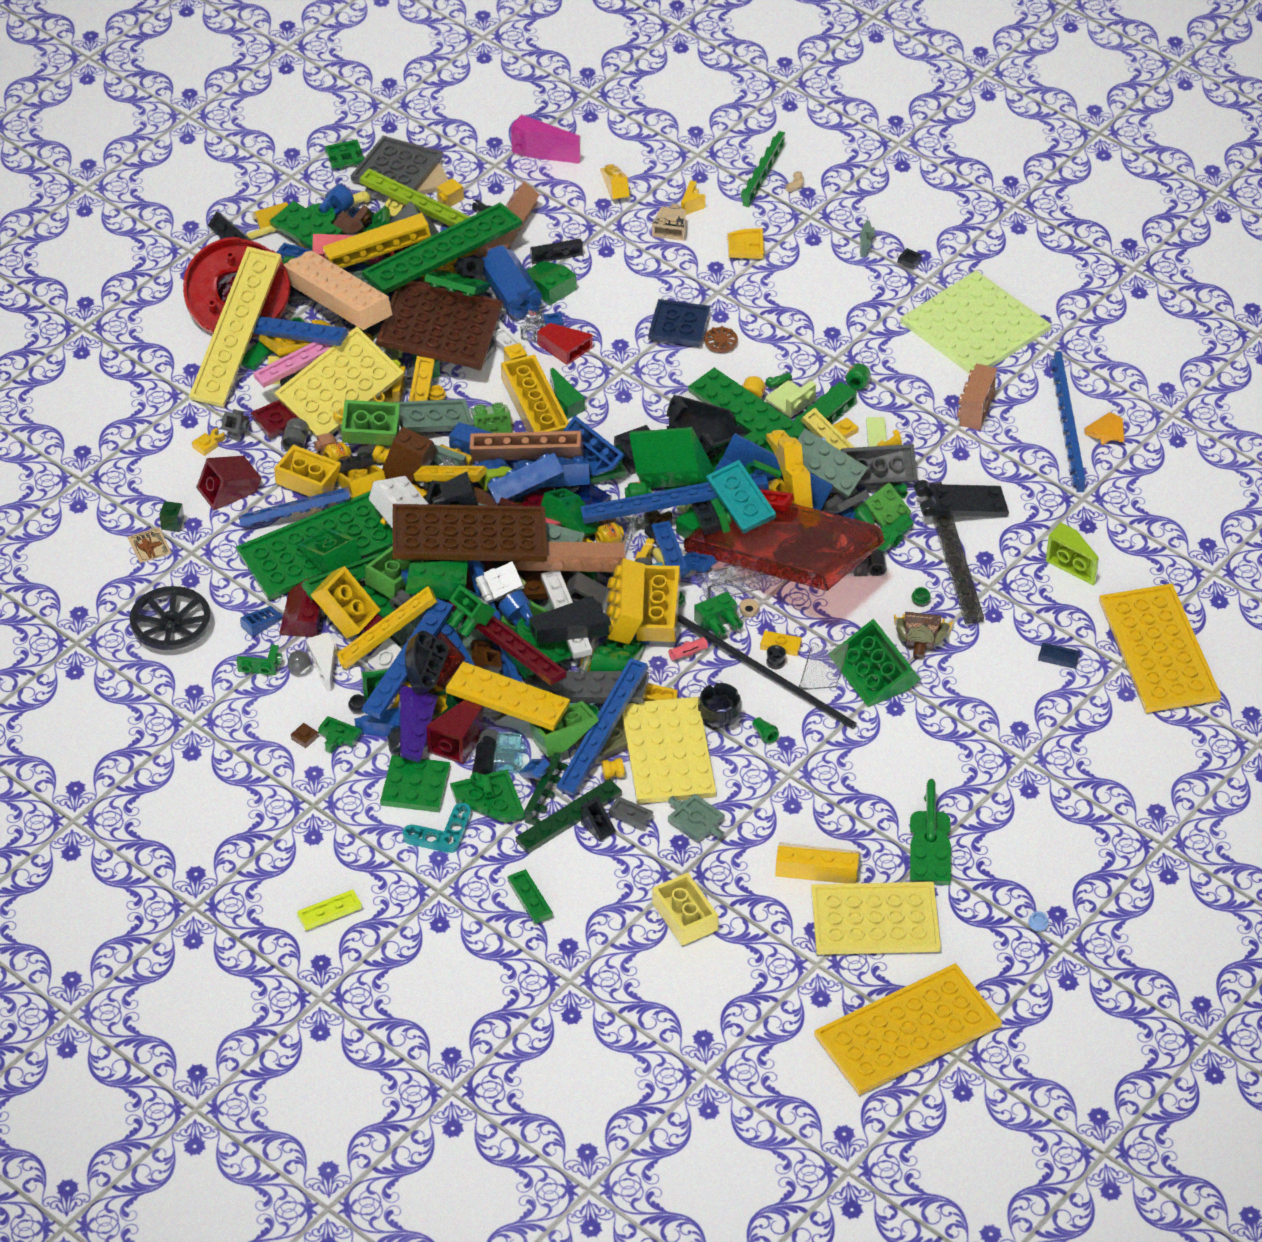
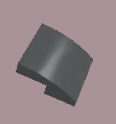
[822,487,870,513]

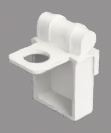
[475,562,524,603]

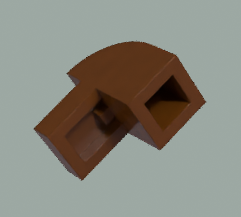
[333,205,373,234]
[470,639,502,673]

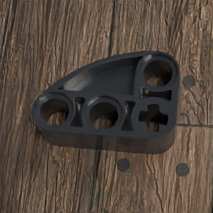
[405,631,449,695]

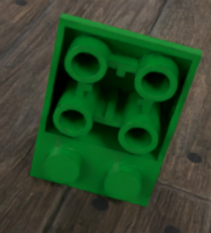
[541,488,600,537]
[590,638,646,671]

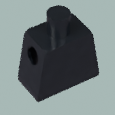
[432,472,479,505]

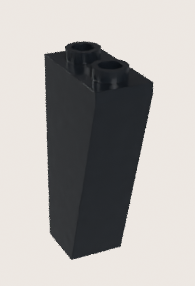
[529,596,611,644]

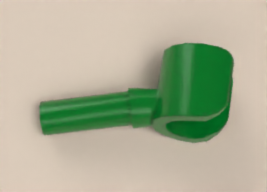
[891,484,908,499]

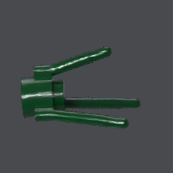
[430,691,465,722]

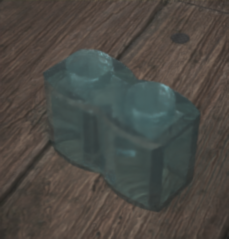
[493,732,525,774]

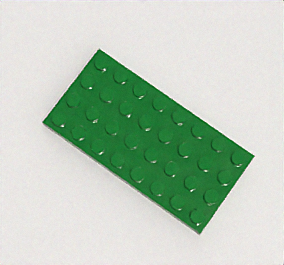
[236,491,393,601]

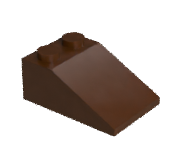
[382,427,438,485]

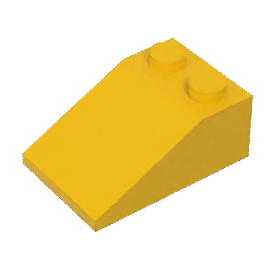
[336,465,385,499]

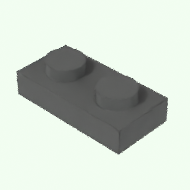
[609,796,653,830]

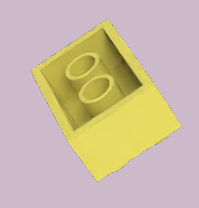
[652,873,718,946]

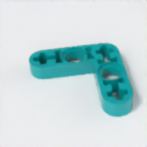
[402,803,471,853]

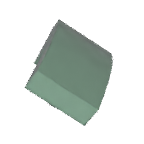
[860,220,875,257]

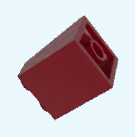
[196,456,262,510]
[426,700,484,765]

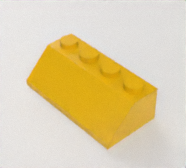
[775,843,860,884]

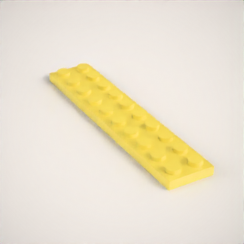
[189,247,282,407]

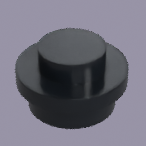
[348,694,367,713]

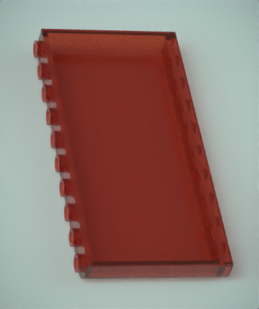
[683,503,885,591]

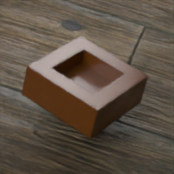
[290,723,319,749]

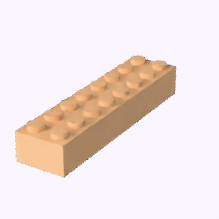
[284,250,393,330]

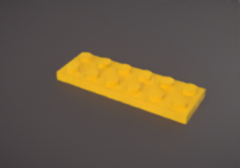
[446,662,570,731]

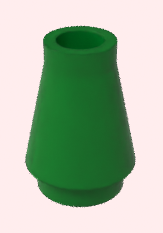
[752,717,779,743]

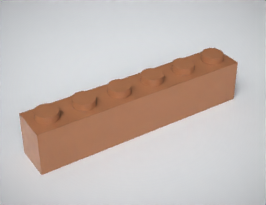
[475,182,540,259]
[470,431,584,461]
[510,542,625,572]

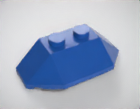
[564,416,625,477]

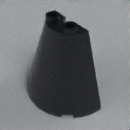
[666,395,748,454]

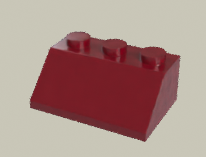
[279,579,323,637]

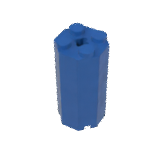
[482,245,541,319]

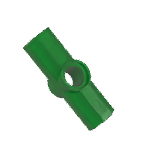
[867,513,914,553]

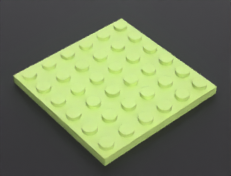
[900,270,1052,373]

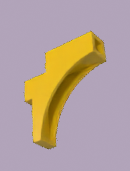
[766,430,813,517]

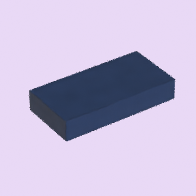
[1038,643,1080,669]

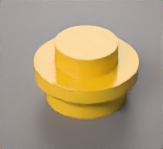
[428,385,446,400]

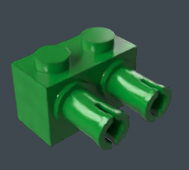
[447,585,496,638]
[694,591,744,637]

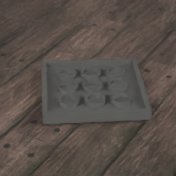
[350,136,443,191]

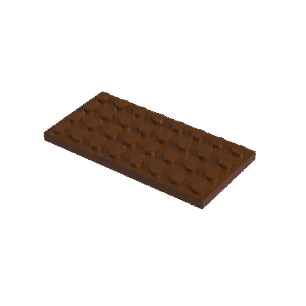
[392,504,547,562]

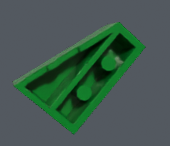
[405,560,468,600]

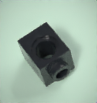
[455,257,484,277]

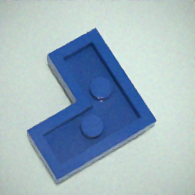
[681,551,717,579]

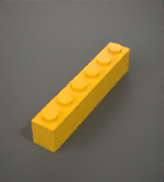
[322,213,431,268]

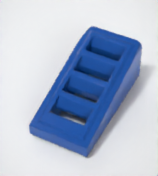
[240,606,283,637]

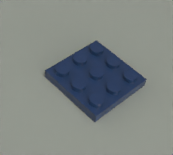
[648,299,710,347]

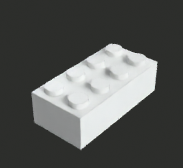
[369,476,428,527]

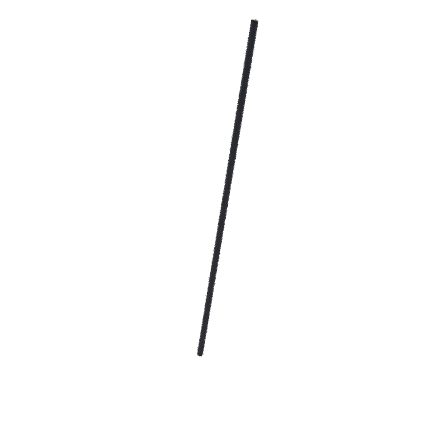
[598,572,857,729]

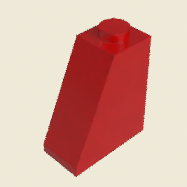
[537,323,593,365]

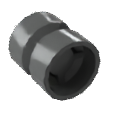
[281,418,310,451]

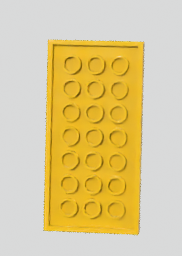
[1099,583,1221,713]
[814,963,1002,1095]

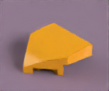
[1084,412,1125,445]

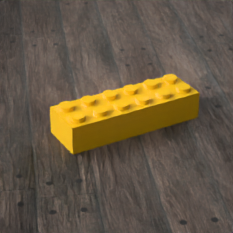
[501,354,569,432]

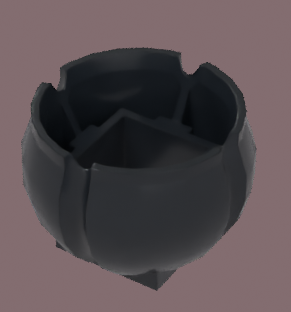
[698,683,742,730]

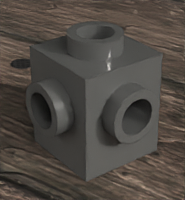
[221,409,250,437]

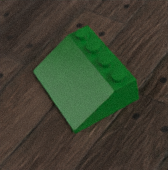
[629,427,714,488]
[828,619,921,707]

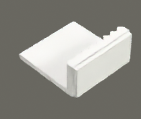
[366,638,401,669]

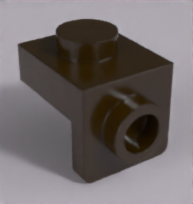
[643,510,672,525]

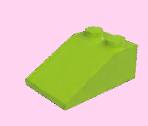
[1045,522,1099,586]

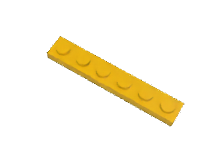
[336,586,437,669]

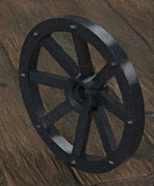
[130,586,211,650]

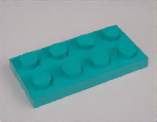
[706,460,776,534]

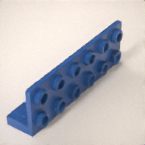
[715,433,833,519]

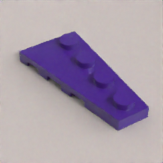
[399,685,437,762]

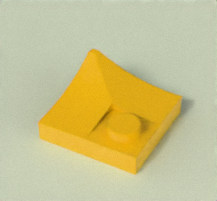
[727,228,764,259]

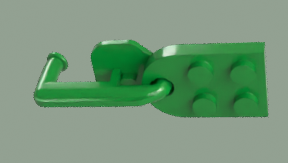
[910,779,951,886]

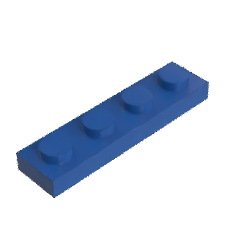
[651,521,688,575]

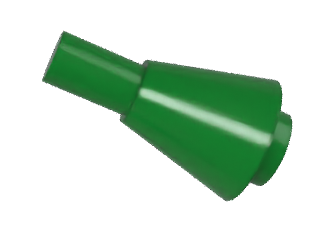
[853,505,880,538]

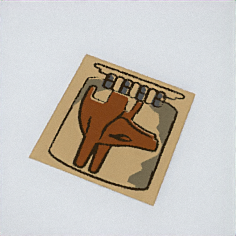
[127,527,172,563]

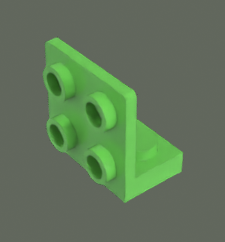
[470,402,512,433]
[855,483,911,527]

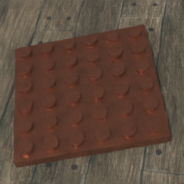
[376,280,503,370]

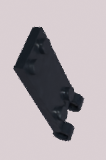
[914,480,1009,517]

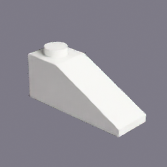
[306,633,337,692]

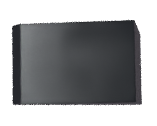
[581,796,616,841]

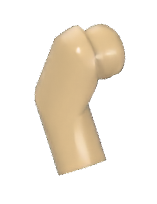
[785,171,804,192]

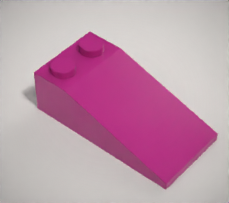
[511,114,581,164]

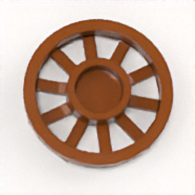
[704,326,738,353]

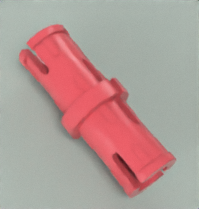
[668,637,708,661]

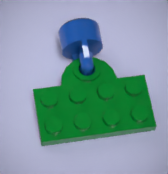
[269,184,354,251]
[498,590,573,679]

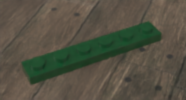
[515,779,622,854]

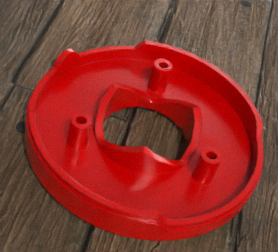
[183,237,290,338]

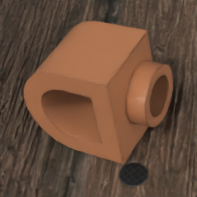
[314,433,337,455]

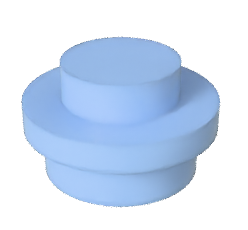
[1028,911,1049,931]

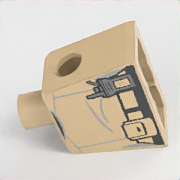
[652,204,685,241]

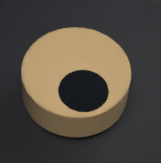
[740,599,759,617]

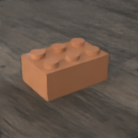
[957,363,997,430]

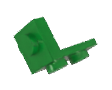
[236,645,283,675]

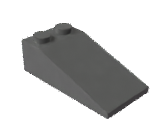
[841,444,918,488]

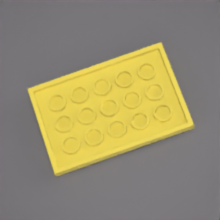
[274,327,405,437]
[622,697,716,804]
[811,882,941,955]

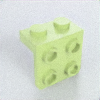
[766,381,816,418]

